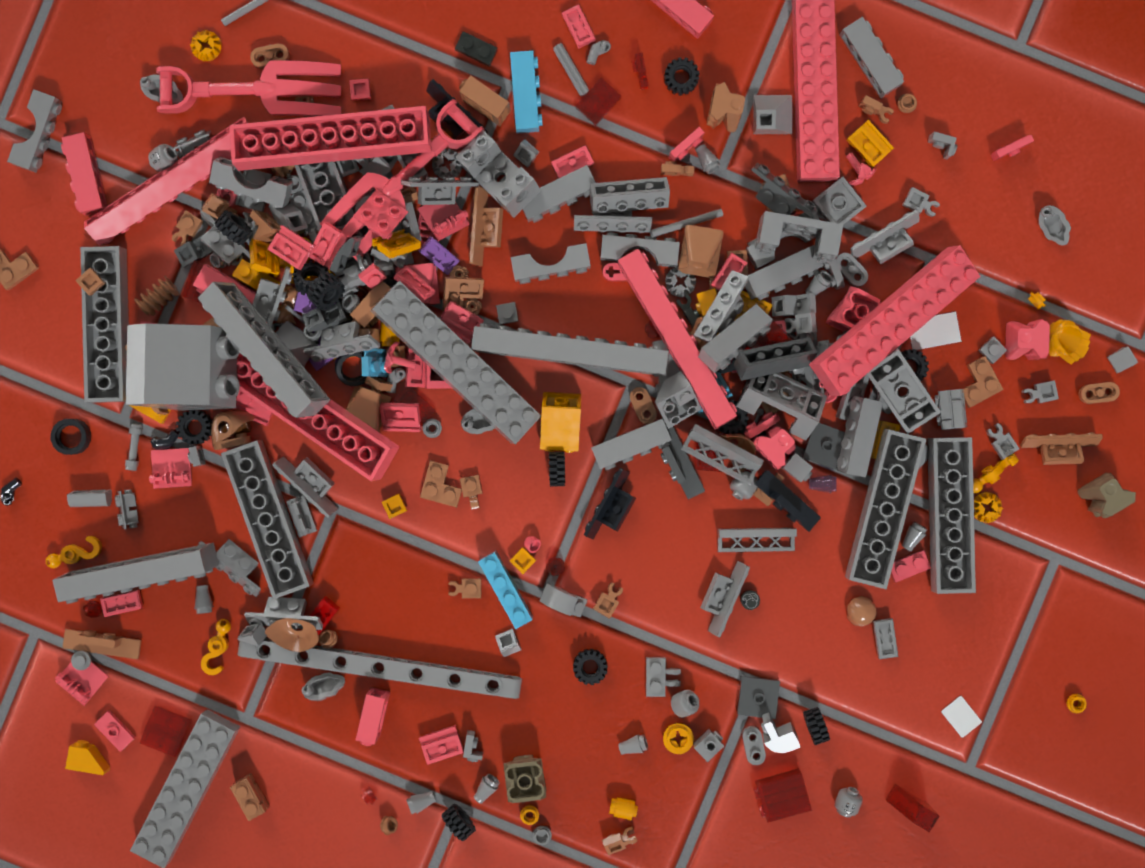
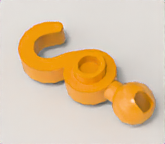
[973,453,1019,493]
[45,536,102,569]
[201,619,231,675]

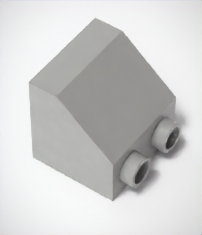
[126,323,240,411]

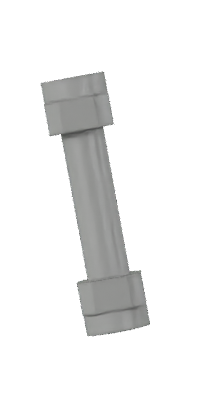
[125,424,143,471]

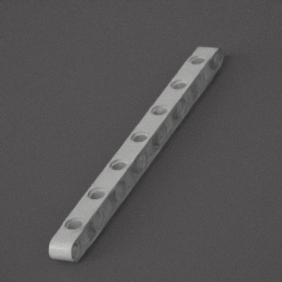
[237,638,522,699]

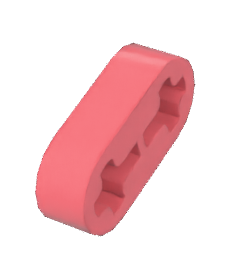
[602,263,627,281]

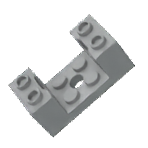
[455,130,541,218]
[755,211,843,264]
[867,348,941,434]
[736,373,827,440]

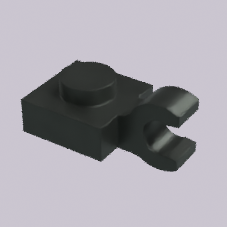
[676,294,700,329]

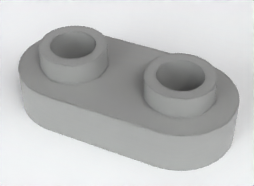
[836,253,868,287]
[823,258,845,290]
[742,726,766,765]

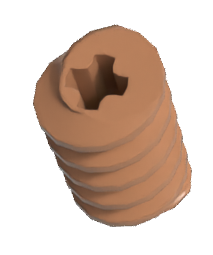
[134,276,179,316]

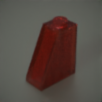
[885,784,940,833]

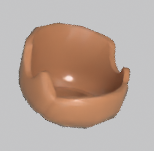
[847,596,876,627]

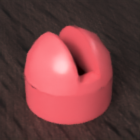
[524,536,541,553]

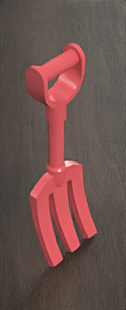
[156,60,341,117]
[320,99,485,262]

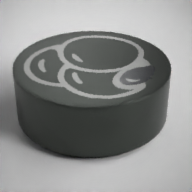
[740,590,760,610]

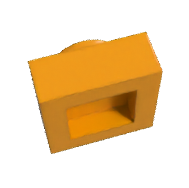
[382,493,408,519]
[509,547,536,574]

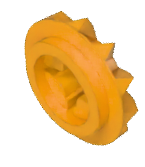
[190,30,222,61]
[974,492,1003,523]
[663,723,694,754]

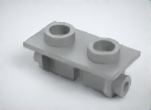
[173,130,212,158]
[115,489,139,529]
[286,495,317,537]

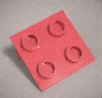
[353,189,408,240]
[417,201,470,242]
[149,448,192,489]
[55,662,109,706]

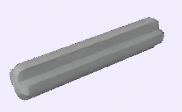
[553,43,589,97]

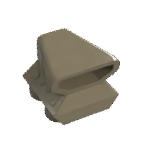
[1077,473,1136,518]
[503,755,547,803]

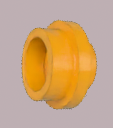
[1028,292,1046,310]
[1066,694,1087,713]
[520,805,539,825]

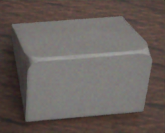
[1107,347,1138,373]
[238,623,267,646]
[495,629,521,657]

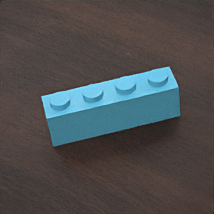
[510,51,543,133]
[478,551,533,629]

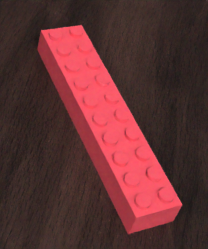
[792,0,840,183]
[230,106,432,171]
[809,245,981,396]
[237,353,400,482]

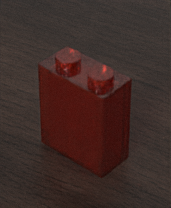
[753,768,812,823]

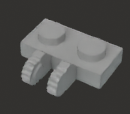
[646,657,681,697]

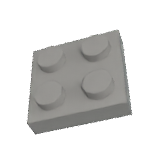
[812,177,867,225]

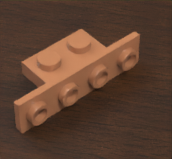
[469,187,503,266]
[1020,432,1103,465]
[63,629,142,659]

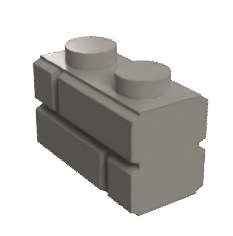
[935,389,967,430]

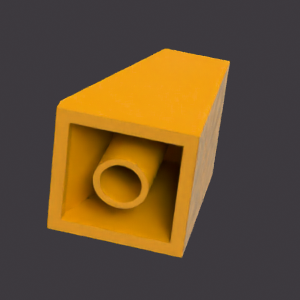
[540,392,582,453]

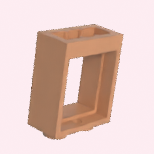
[459,75,511,127]
[350,281,391,329]

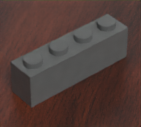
[734,337,818,381]

